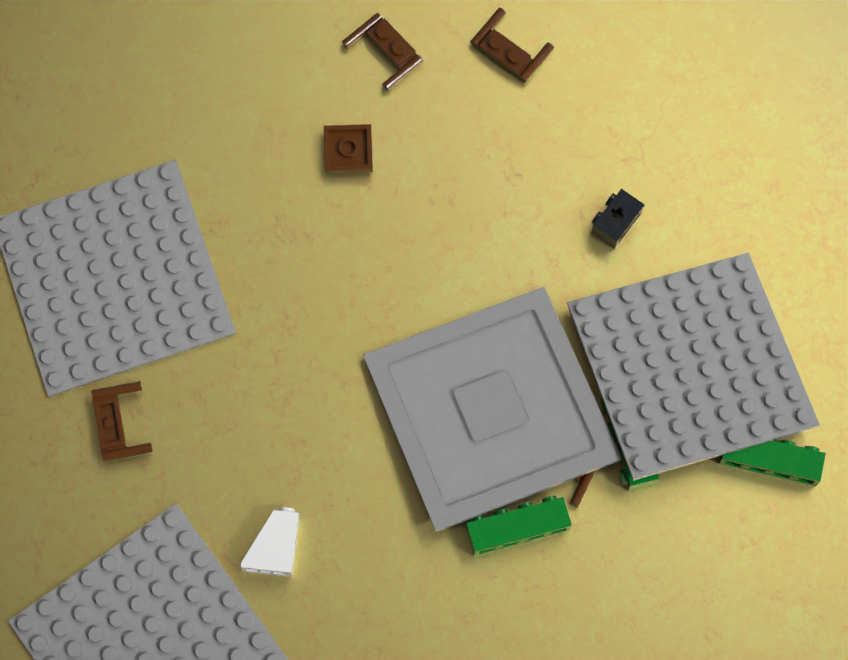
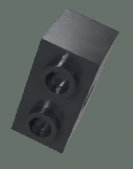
[591,188,645,249]

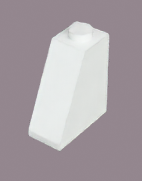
[241,507,300,577]

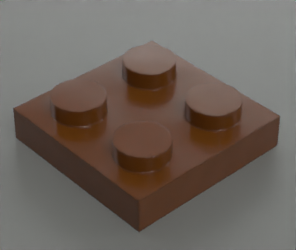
[324,124,373,174]

